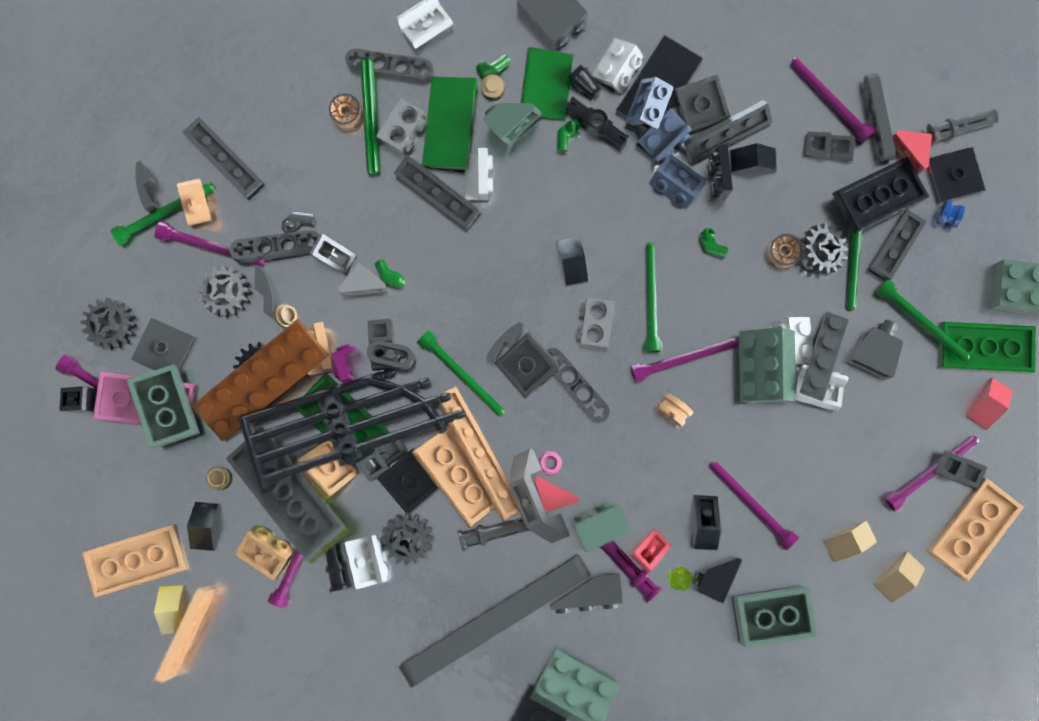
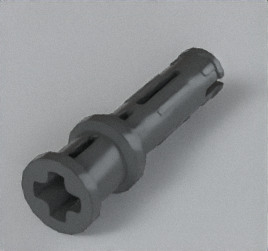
[926,109,999,144]
[457,518,530,551]

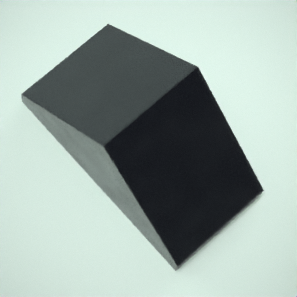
[729,143,777,173]
[556,237,588,286]
[59,386,97,412]
[187,502,219,551]

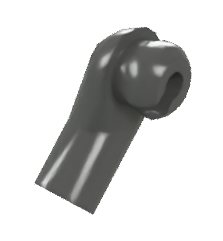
[281,212,315,233]

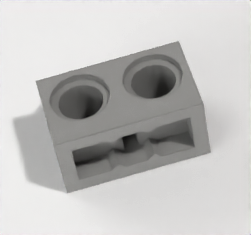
[376,98,426,156]
[576,297,615,350]

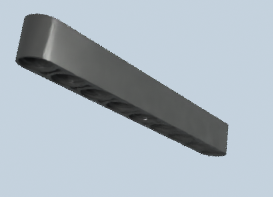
[398,554,592,688]

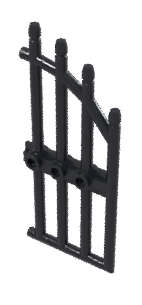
[238,368,466,493]

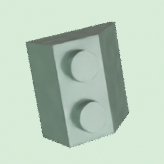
[483,103,543,145]

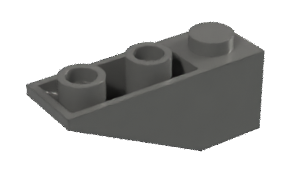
[550,573,623,614]

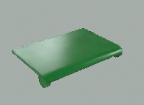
[520,47,574,121]

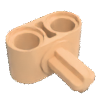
[177,178,211,226]

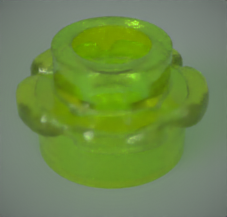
[670,567,693,591]

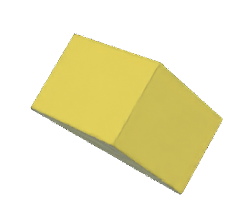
[154,585,185,635]

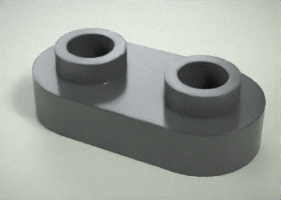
[367,340,414,371]

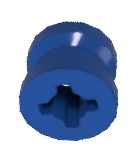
[937,200,965,228]

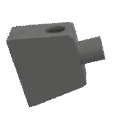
[847,320,903,379]

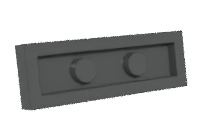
[869,209,927,280]

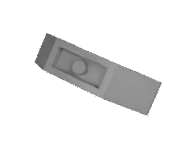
[508,448,570,543]

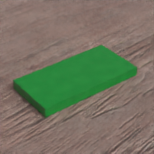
[422,76,478,170]
[940,321,1036,373]
[296,372,390,467]

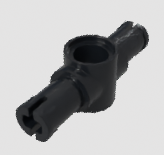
[565,97,629,148]

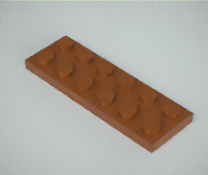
[191,319,329,441]

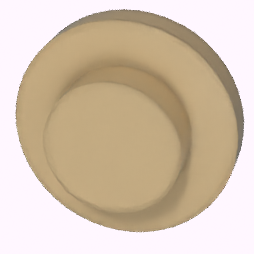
[481,75,504,98]
[274,304,297,328]
[206,466,230,490]

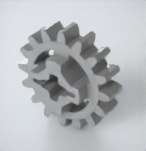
[197,265,250,316]

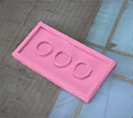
[93,372,196,425]

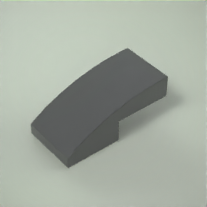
[805,131,856,161]
[135,160,158,213]
[254,266,277,315]
[367,318,393,371]
[486,322,524,364]
[356,440,408,481]
[935,450,988,489]

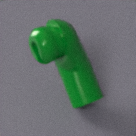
[476,54,511,77]
[557,120,581,152]
[700,228,728,258]
[374,259,405,288]

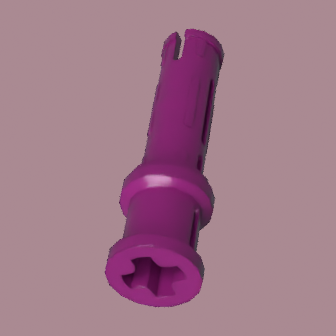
[600,540,662,603]

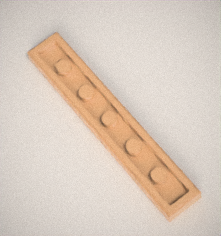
[437,387,520,522]

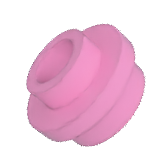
[539,451,562,475]

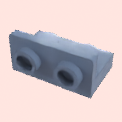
[625,77,674,129]
[637,108,692,162]
[649,155,707,209]

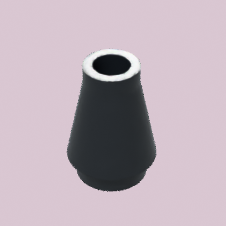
[568,64,601,99]

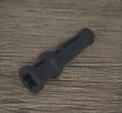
[324,536,351,593]

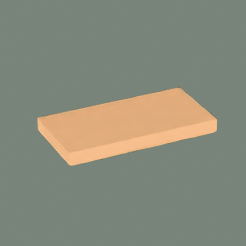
[411,425,494,528]
[928,478,1024,582]
[81,524,188,598]
[155,585,216,683]

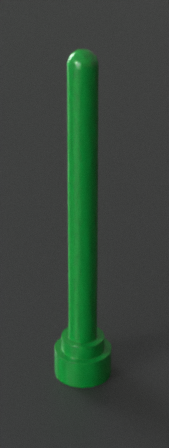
[110,182,214,246]
[847,231,862,311]
[643,242,662,353]
[876,279,970,361]
[417,330,504,416]

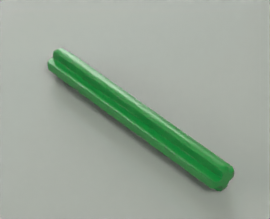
[360,59,380,174]

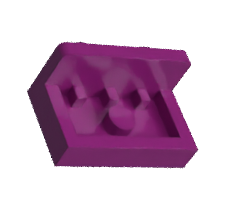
[331,344,361,383]

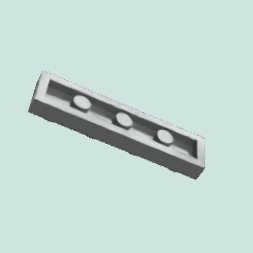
[683,100,773,164]
[182,117,263,198]
[394,154,481,229]
[799,311,849,401]

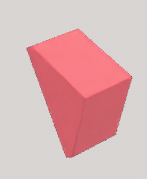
[893,130,932,174]
[966,378,1013,430]
[535,476,579,512]
[629,529,672,573]

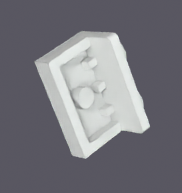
[396,0,453,49]
[592,38,644,94]
[465,148,493,200]
[773,317,813,365]
[796,365,848,412]
[342,535,388,590]

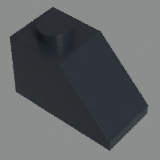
[692,495,721,550]
[693,557,742,604]

